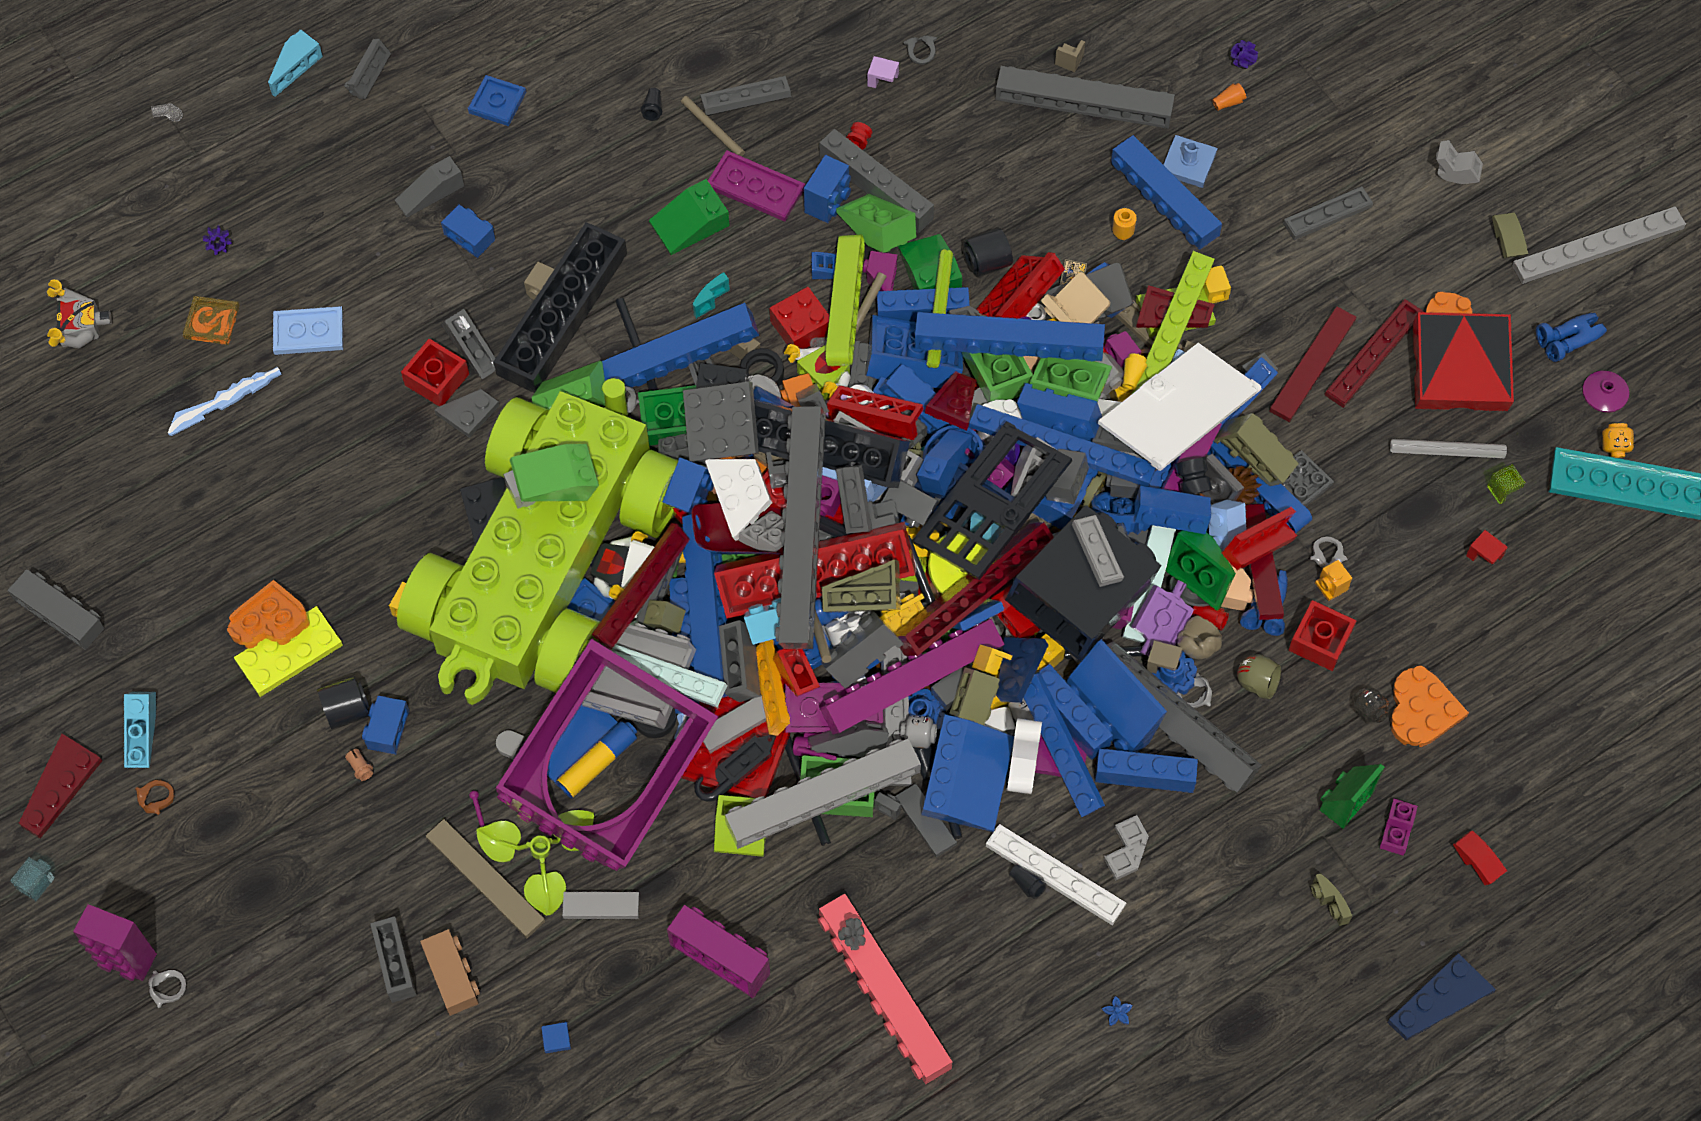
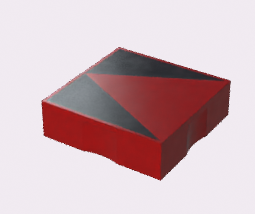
[1413,312,1514,411]

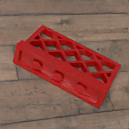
[976,252,1065,319]

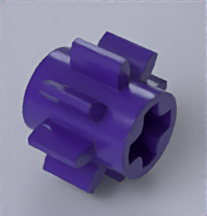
[1230,40,1258,69]
[203,225,232,255]

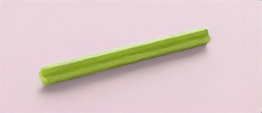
[927,249,953,368]

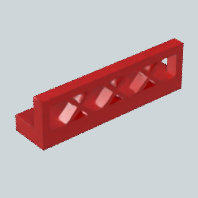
[827,385,924,440]
[1222,507,1297,571]

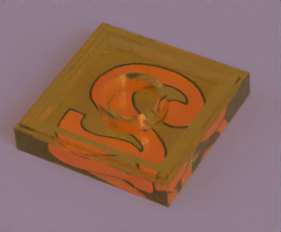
[183,296,239,345]

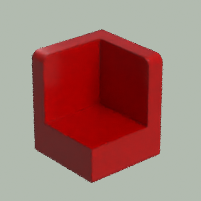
[1466,530,1508,564]

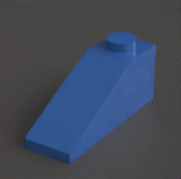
[917,429,972,496]

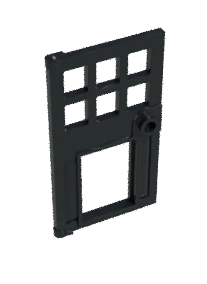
[912,421,1072,580]

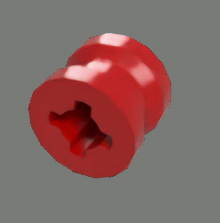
[846,122,872,150]

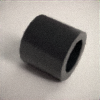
[963,227,1013,277]
[317,676,370,730]

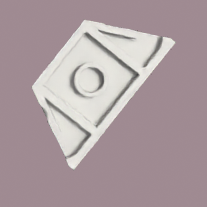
[705,459,772,541]

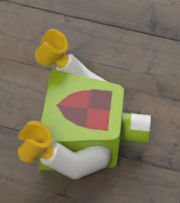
[784,344,851,401]

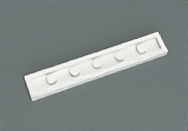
[986,824,1126,926]

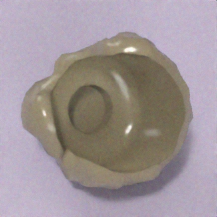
[1177,616,1222,660]

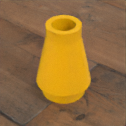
[1122,353,1147,390]

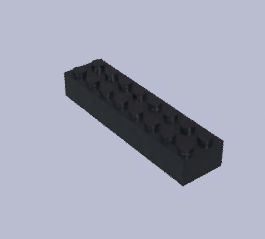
[494,222,627,393]
[754,399,910,488]

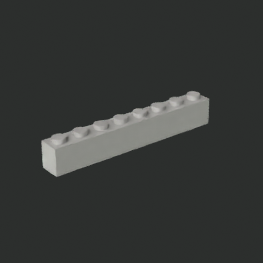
[725,738,921,849]

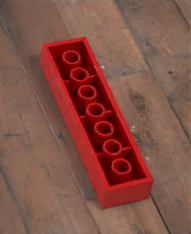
[714,522,916,618]

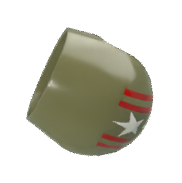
[1237,654,1281,699]

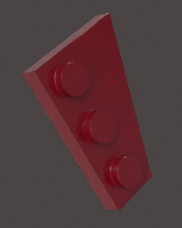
[1136,285,1215,328]
[925,371,976,431]

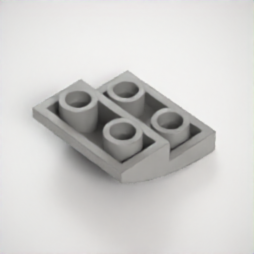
[739,511,786,552]

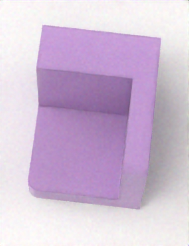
[868,56,899,88]

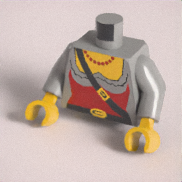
[47,280,112,348]

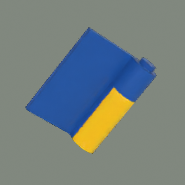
[547,706,637,799]

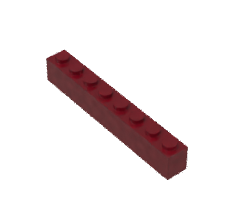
[895,522,1054,656]

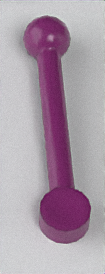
[469,790,485,827]

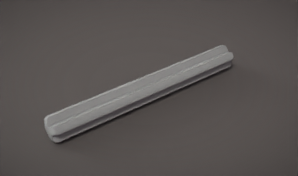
[1390,439,1507,458]

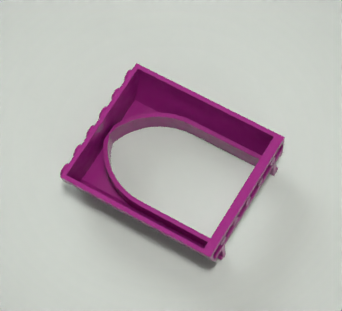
[496,639,718,871]

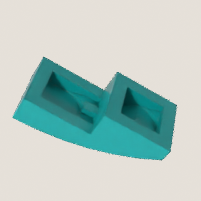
[693,272,730,319]

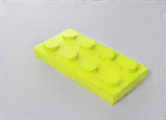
[234,606,343,697]

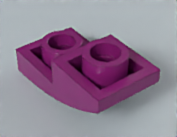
[1380,799,1418,856]

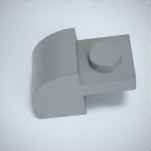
[1436,140,1483,184]

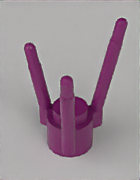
[793,732,837,761]

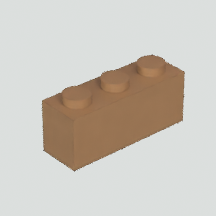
[420,929,480,1016]

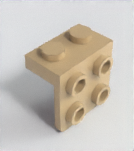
[1041,272,1110,324]

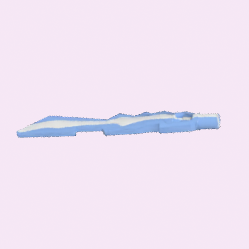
[168,367,282,436]

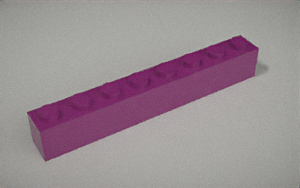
[819,619,1005,734]

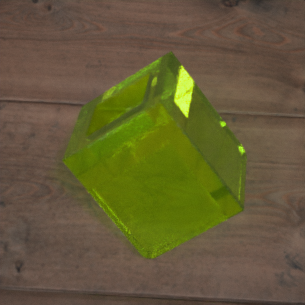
[1487,464,1526,504]

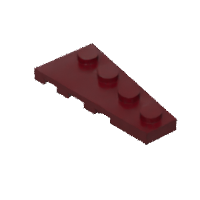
[19,734,102,839]

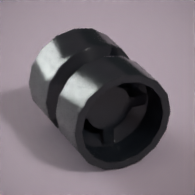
[1175,457,1212,495]

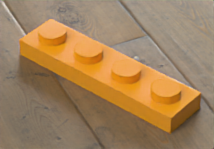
[756,640,790,736]

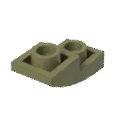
[1492,213,1528,259]
[1311,874,1352,926]

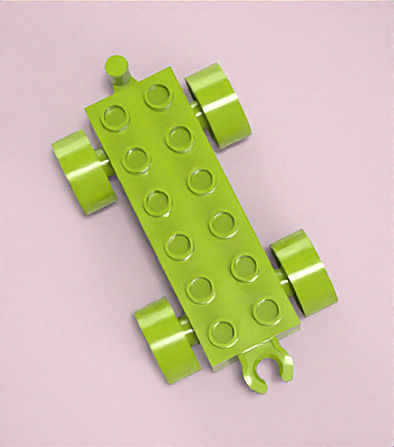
[397,378,678,705]

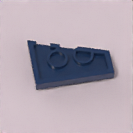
[997,637,1048,703]

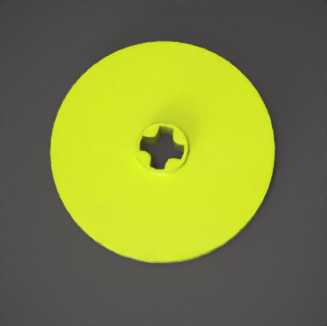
[928,534,988,594]

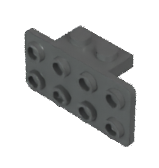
[1039,263,1133,322]

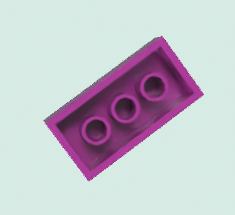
[73,904,157,981]
[667,905,770,998]

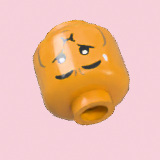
[1602,423,1634,458]

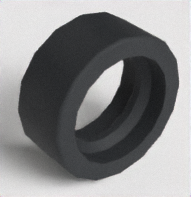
[740,348,784,387]

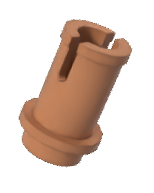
[345,749,373,781]

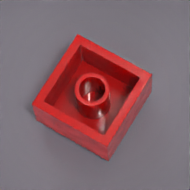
[769,287,830,349]
[401,339,469,406]
[1288,600,1357,671]

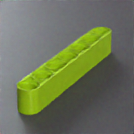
[826,235,865,366]

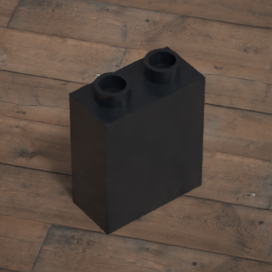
[1005,505,1162,662]

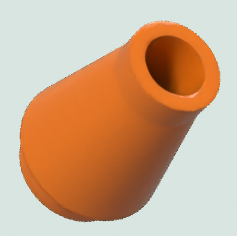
[1212,83,1247,111]

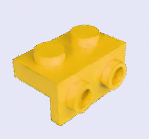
[880,593,925,633]

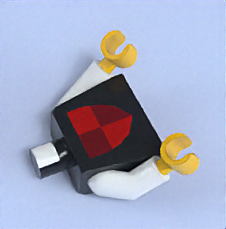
[590,531,648,601]

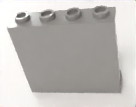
[582,623,696,729]

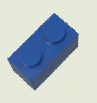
[441,205,495,258]
[362,696,409,755]

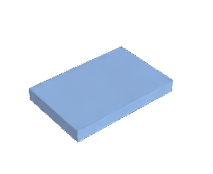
[273,306,343,355]

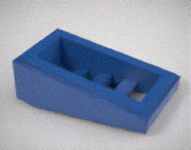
[812,252,837,279]

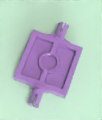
[1131,580,1194,657]

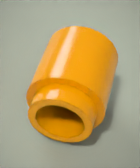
[1112,208,1136,240]

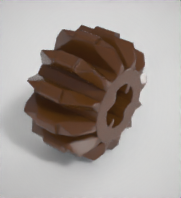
[1228,465,1262,505]

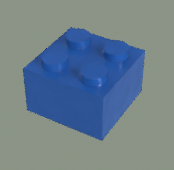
[804,155,851,223]
[662,458,714,515]

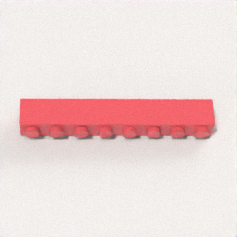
[818,894,952,1084]

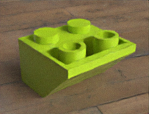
[714,795,766,857]

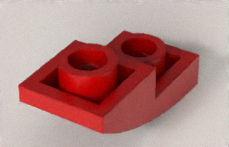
[1453,831,1507,885]

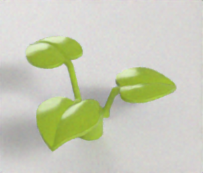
[477,810,594,916]

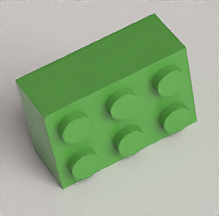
[962,352,1033,403]
[800,756,874,817]

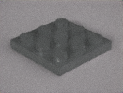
[683,382,759,462]

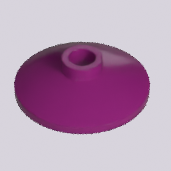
[1582,371,1629,413]

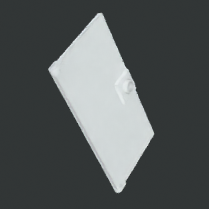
[1098,343,1261,471]

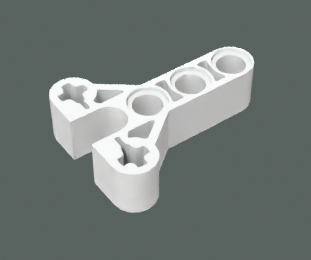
[1007,718,1042,794]

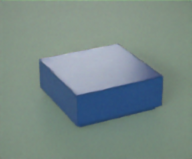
[541,1022,571,1054]

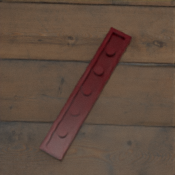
[1325,299,1424,408]
[1269,307,1357,423]
[1245,504,1284,620]
[592,523,690,650]

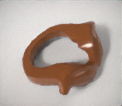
[135,780,175,815]

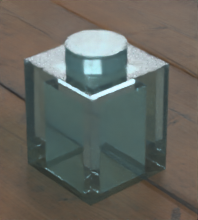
[10,857,55,902]

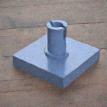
[1164,135,1217,188]

